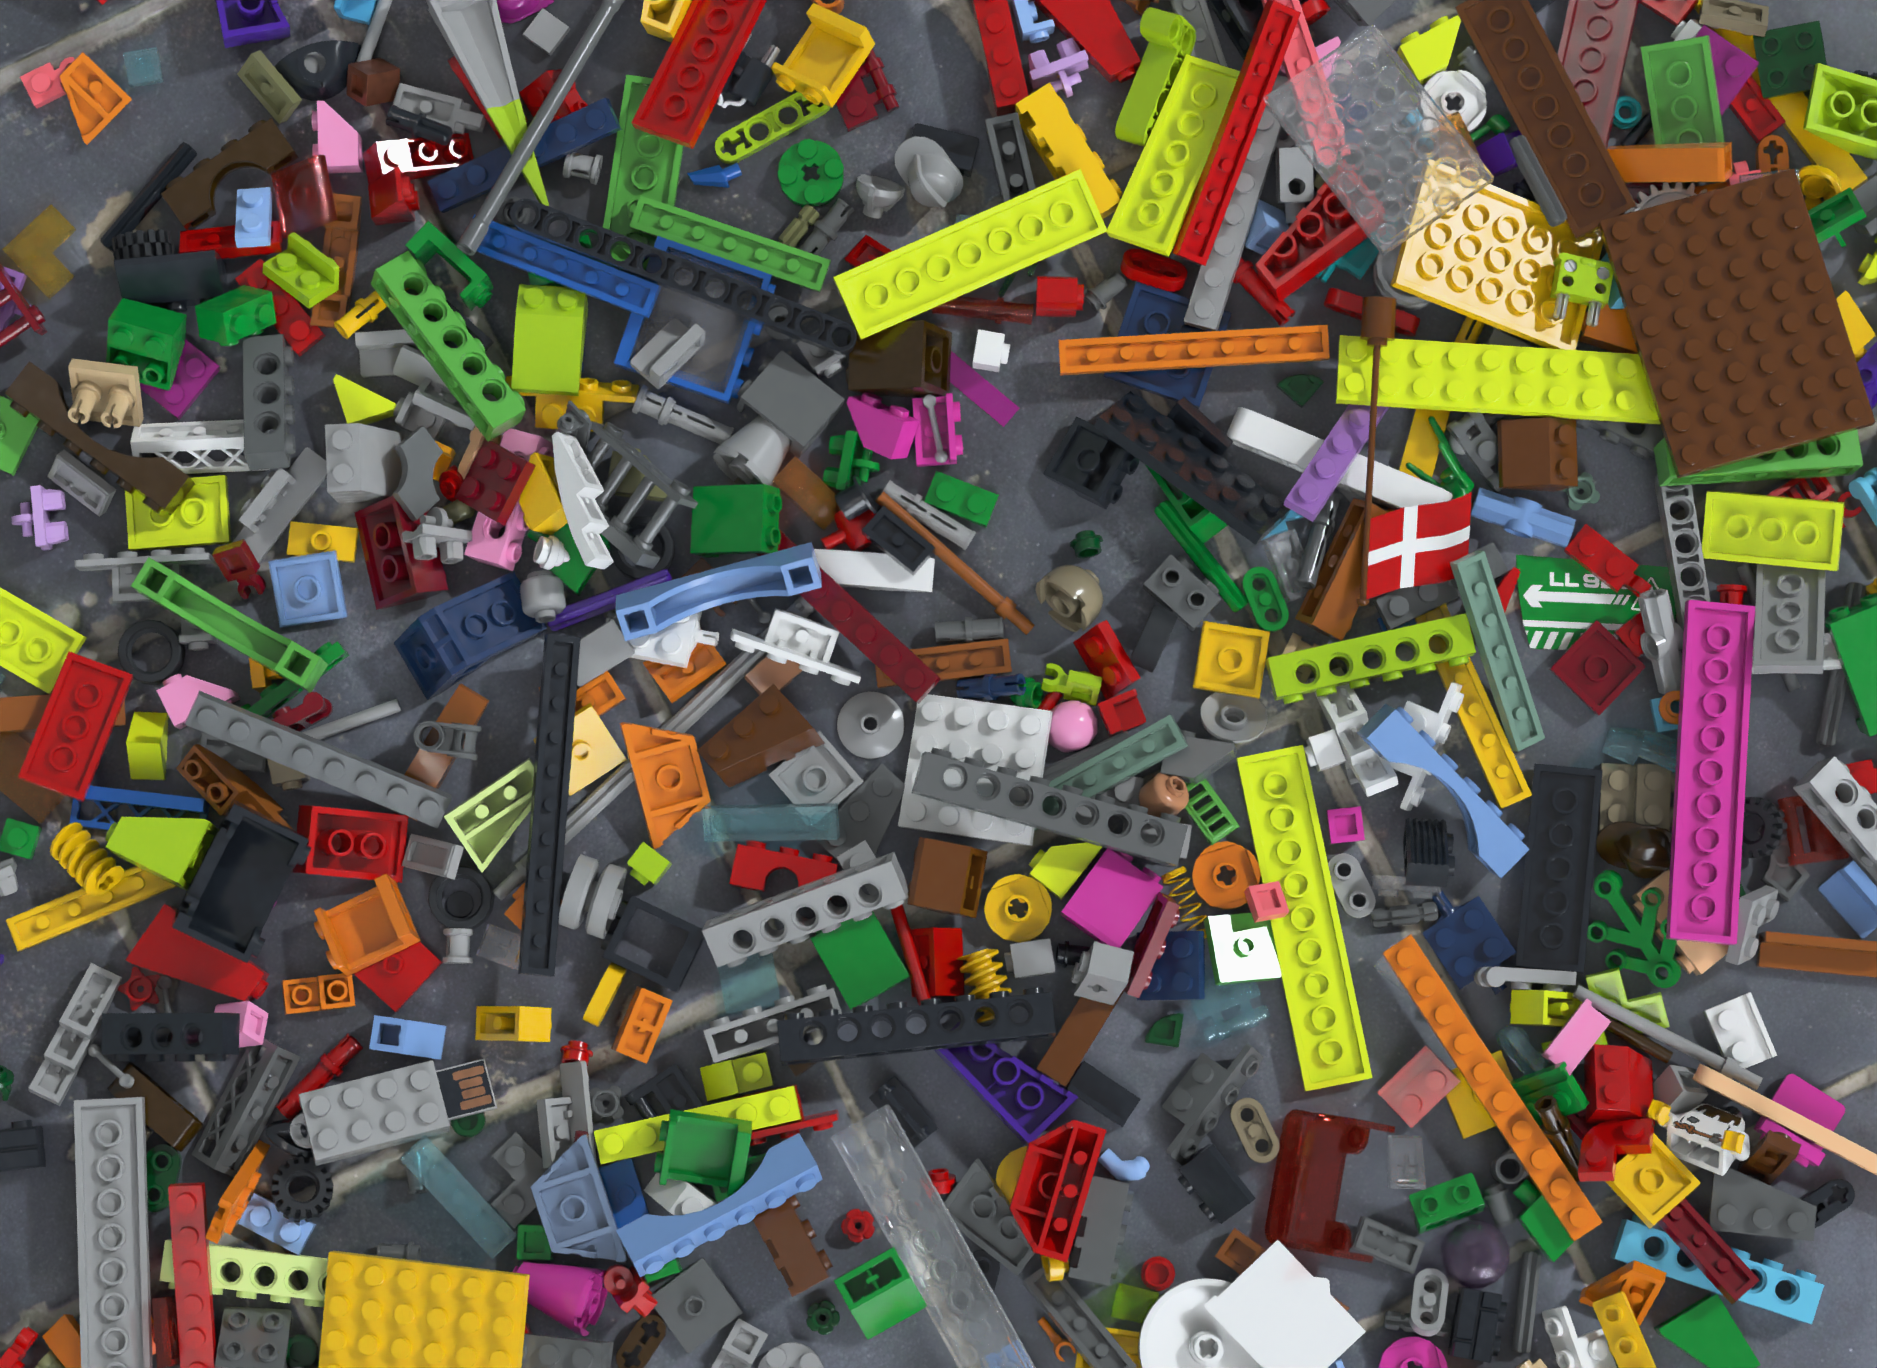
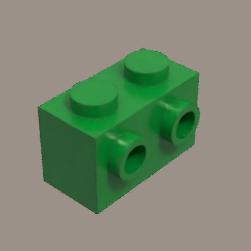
[195,285,276,346]

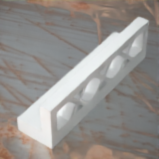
[130,419,270,474]

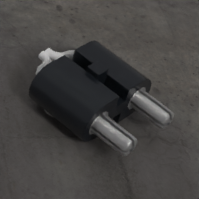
[717,34,780,108]

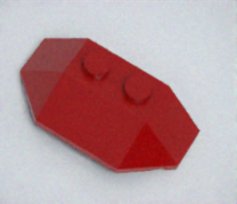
[1009,1120,1106,1263]

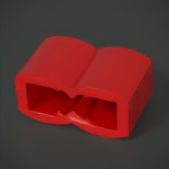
[1036,276,1084,317]

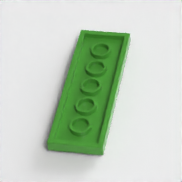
[603,75,684,270]

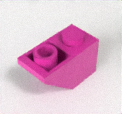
[846,392,920,459]

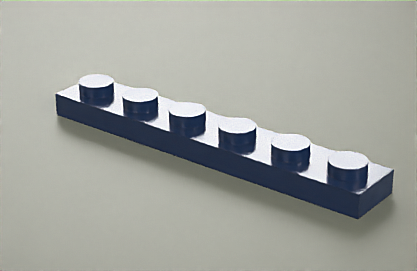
[428,97,622,213]

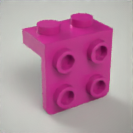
[1753,1074,1845,1168]

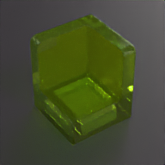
[1110,1282,1159,1323]

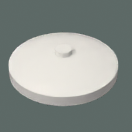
[1138,1278,1262,1368]

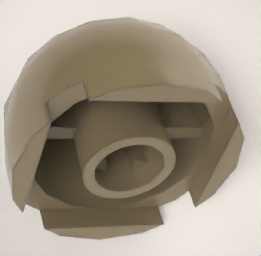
[1035,565,1103,632]

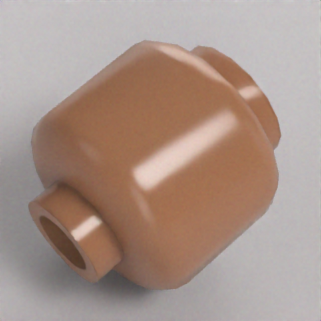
[1139,773,1189,818]

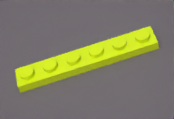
[594,1086,802,1164]

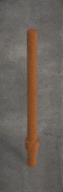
[875,491,1035,635]

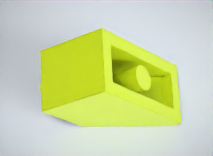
[1028,842,1103,900]
[1510,990,1582,1027]

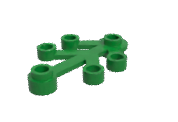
[1587,870,1681,988]

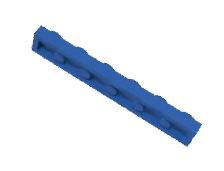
[473,214,661,319]

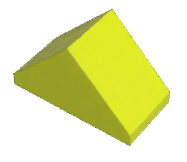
[333,374,397,425]
[126,712,169,780]

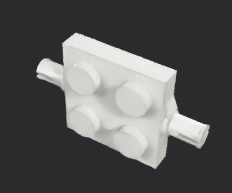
[606,611,719,668]

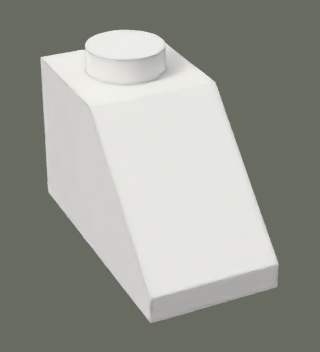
[644,1173,718,1215]

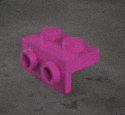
[912,393,963,467]

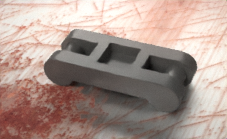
[1446,412,1504,493]

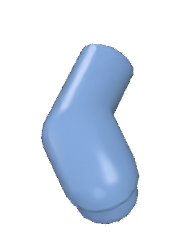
[1098,1148,1150,1181]

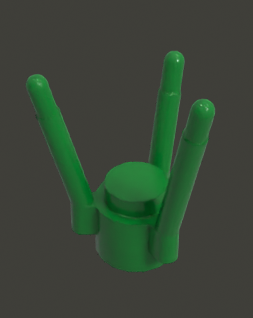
[1406,416,1474,499]

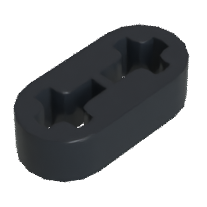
[1801,1179,1855,1228]

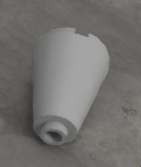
[713,415,792,486]

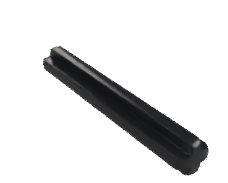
[100,142,197,252]

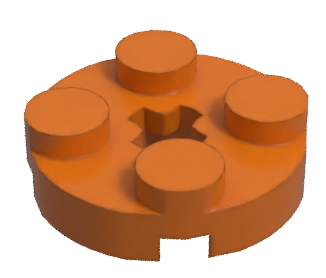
[1192,841,1260,910]

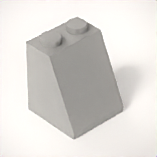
[325,423,403,504]

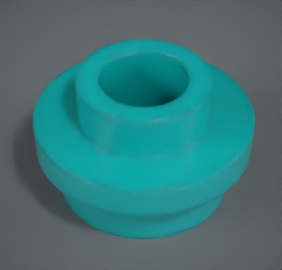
[1612,96,1642,129]

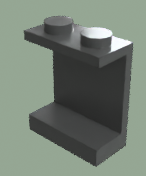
[736,350,845,458]

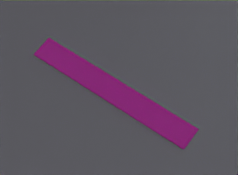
[905,318,1020,427]

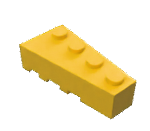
[1015,82,1123,219]

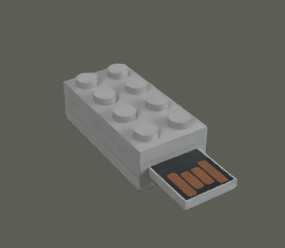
[290,1058,497,1166]

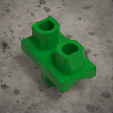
[823,430,880,492]

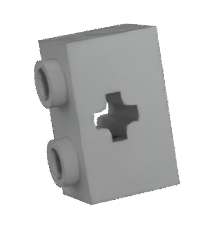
[1071,941,1134,1005]

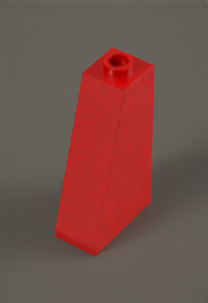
[1031,0,1141,83]
[125,904,270,1002]

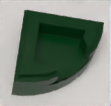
[1276,374,1324,408]
[1145,1013,1184,1048]

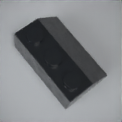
[114,250,228,313]

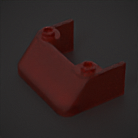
[1265,1109,1395,1263]

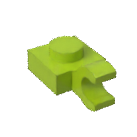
[1041,663,1103,706]

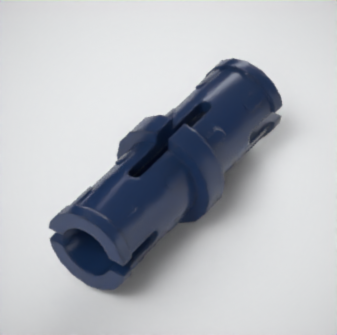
[956,673,1026,701]

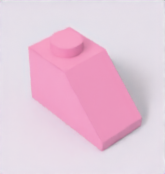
[156,674,240,729]

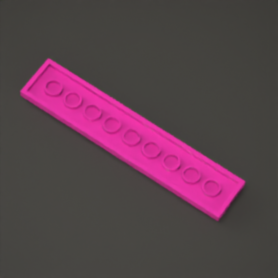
[1666,600,1755,945]

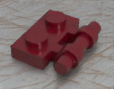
[835,48,899,132]

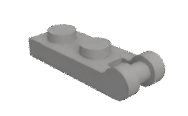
[1474,967,1576,992]

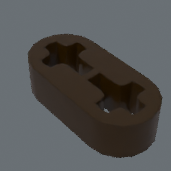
[616,1314,667,1368]

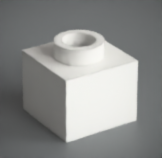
[973,329,1010,372]
[1304,729,1346,772]

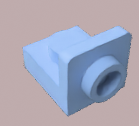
[1011,0,1055,43]

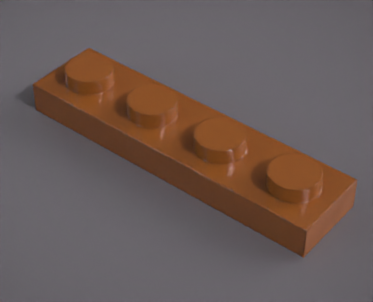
[875,638,1012,688]

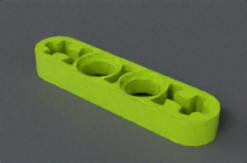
[715,92,831,165]

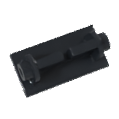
[869,1076,938,1150]

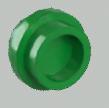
[1009,677,1043,709]

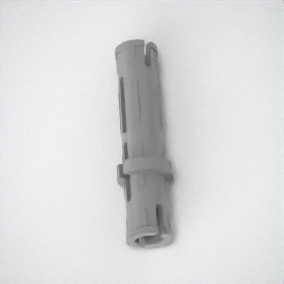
[881,480,976,550]

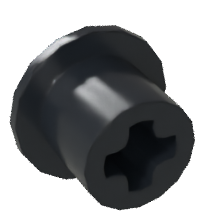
[834,475,878,521]

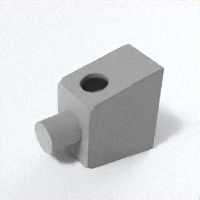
[1274,147,1314,223]

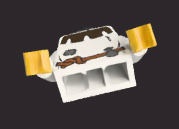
[1646,1099,1750,1176]

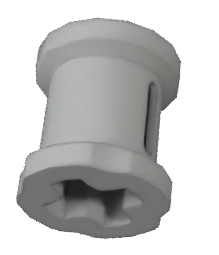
[563,151,603,185]
[442,928,473,964]

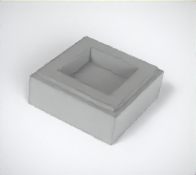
[523,8,570,56]

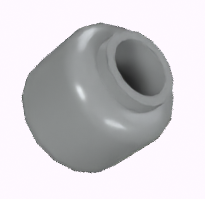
[520,570,566,623]

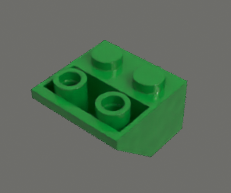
[106,298,187,391]
[834,1246,927,1340]

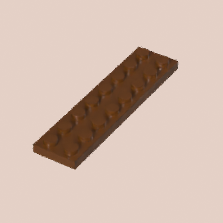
[1455,0,1638,240]

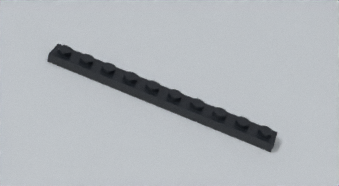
[518,634,581,977]

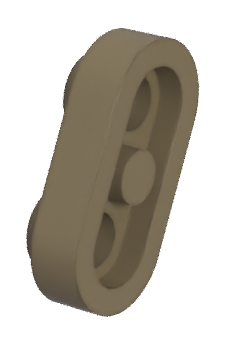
[1230,1098,1279,1163]

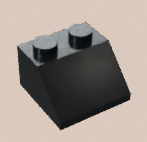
[1177,1144,1256,1224]

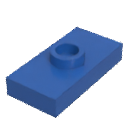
[599,1158,649,1229]

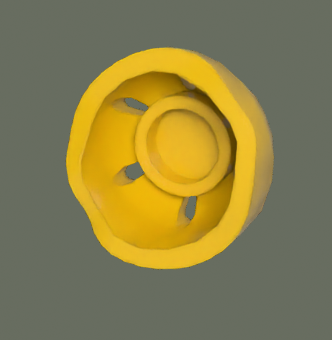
[1796,165,1842,210]

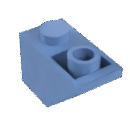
[369,1015,447,1060]

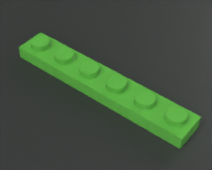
[629,195,831,293]

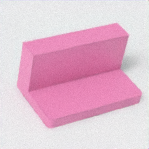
[1541,998,1611,1075]

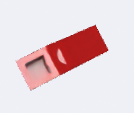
[362,133,474,185]
[368,167,420,225]

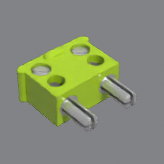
[1550,252,1613,327]

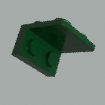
[1753,21,1827,99]

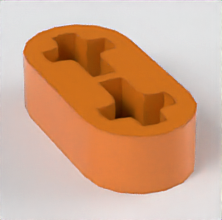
[1755,135,1789,177]

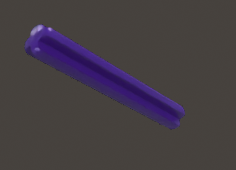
[547,569,672,631]

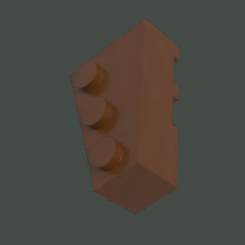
[697,684,825,788]
[753,1195,833,1297]

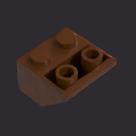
[907,837,988,918]

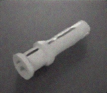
[632,385,734,444]

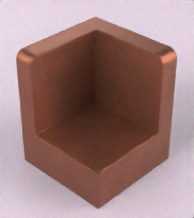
[346,58,400,107]

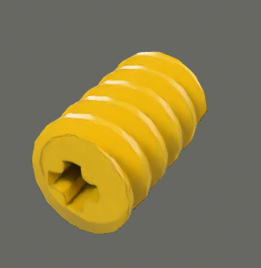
[50,822,124,896]
[957,949,1012,1024]

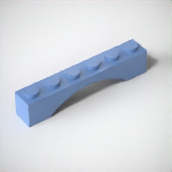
[615,542,822,641]
[1357,704,1530,878]
[616,1133,823,1277]

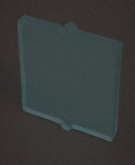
[718,952,780,1014]

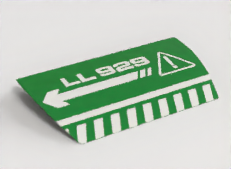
[1516,555,1682,650]

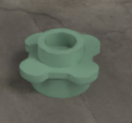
[1562,472,1600,511]

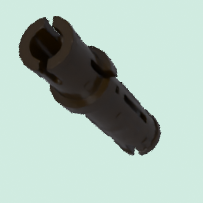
[1535,1095,1580,1182]

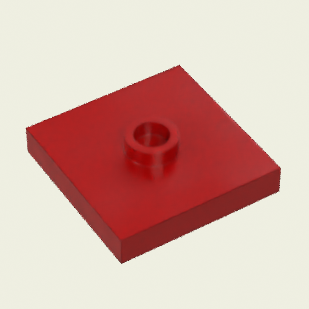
[354,941,442,1013]

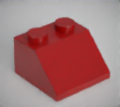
[1584,1044,1655,1126]

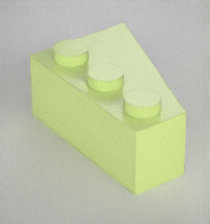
[444,758,534,873]

